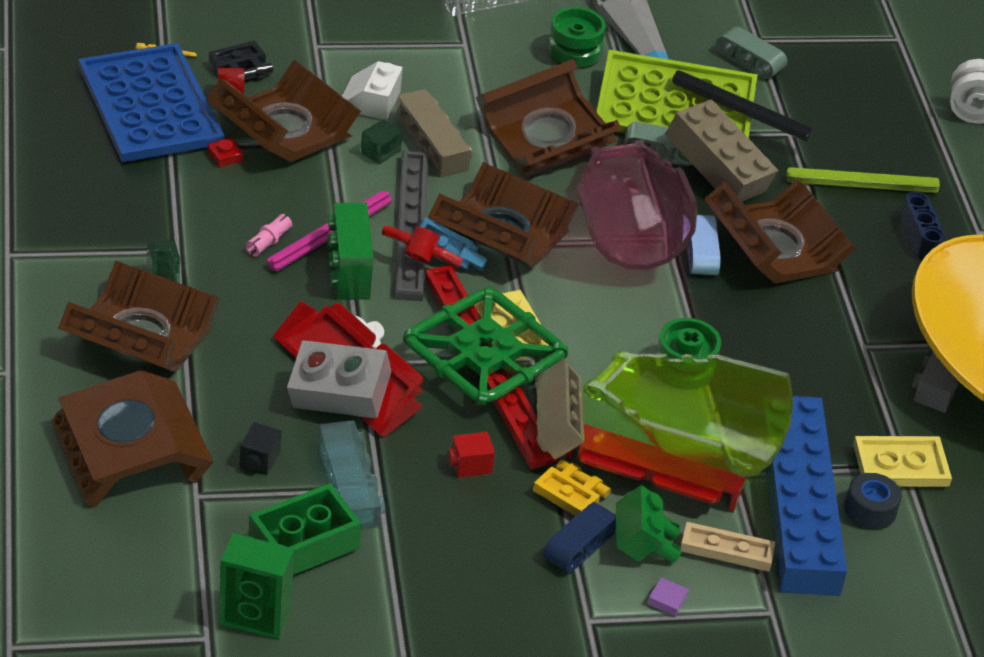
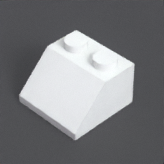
[342,61,403,121]

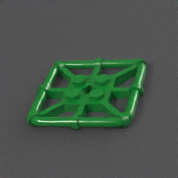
[403,286,568,405]

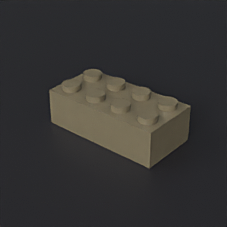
[665,99,779,202]

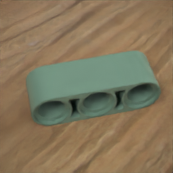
[716,26,787,79]
[623,122,692,166]

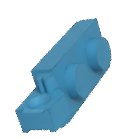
[420,217,488,271]

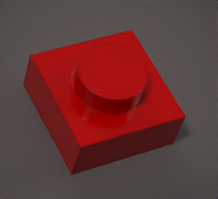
[207,138,243,168]

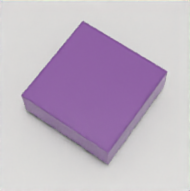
[648,577,689,617]

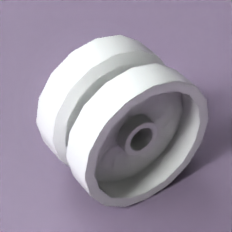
[950,59,984,124]

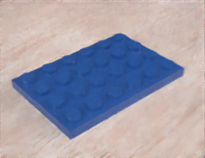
[79,43,224,162]

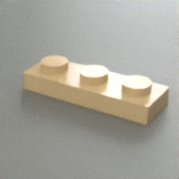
[680,522,776,572]

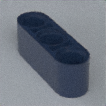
[901,192,945,260]
[543,502,616,573]

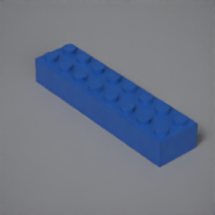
[759,394,847,596]

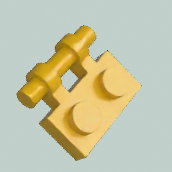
[533,459,611,516]

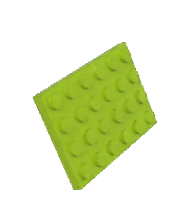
[597,50,758,139]

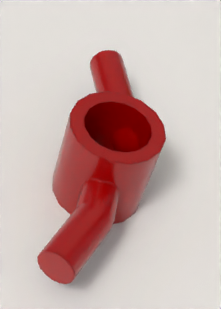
[382,225,463,268]

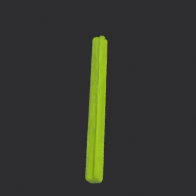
[786,167,940,193]

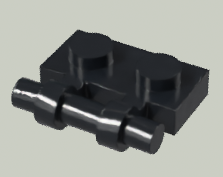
[209,40,273,80]

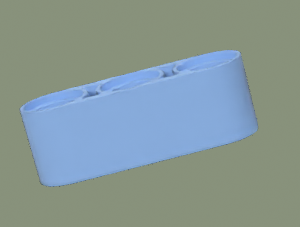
[685,214,720,275]

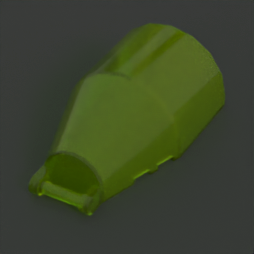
[583,351,793,477]

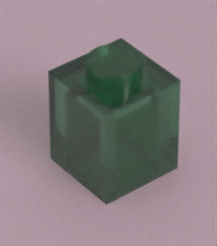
[361,119,403,165]
[147,240,180,283]

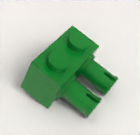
[615,485,681,563]

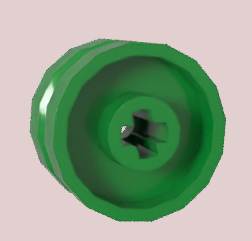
[548,7,606,67]
[654,318,722,389]

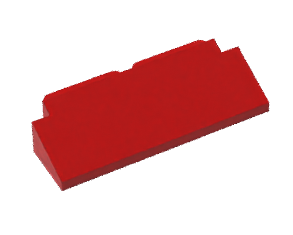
[273,301,423,438]
[565,424,748,513]

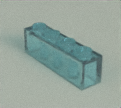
[318,420,385,530]

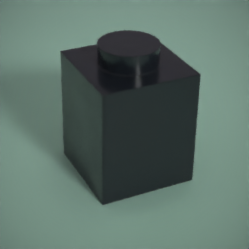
[239,422,282,475]

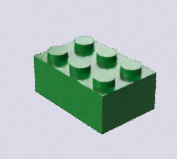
[327,203,373,300]
[248,483,362,575]
[218,533,295,640]

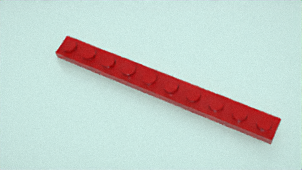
[425,265,558,470]

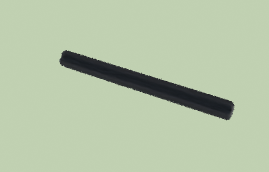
[672,70,813,142]

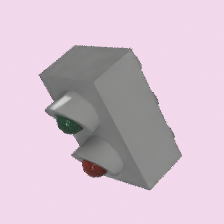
[287,340,391,418]

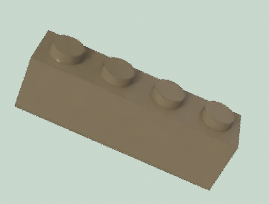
[396,89,472,177]
[536,359,584,460]

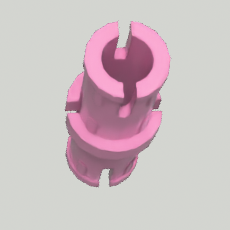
[245,214,292,257]

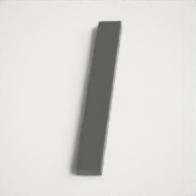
[395,151,428,301]

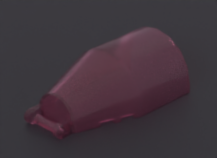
[577,140,698,270]

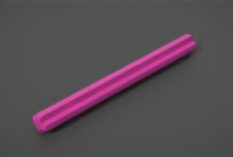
[267,191,392,271]

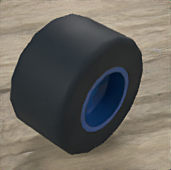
[844,473,902,529]

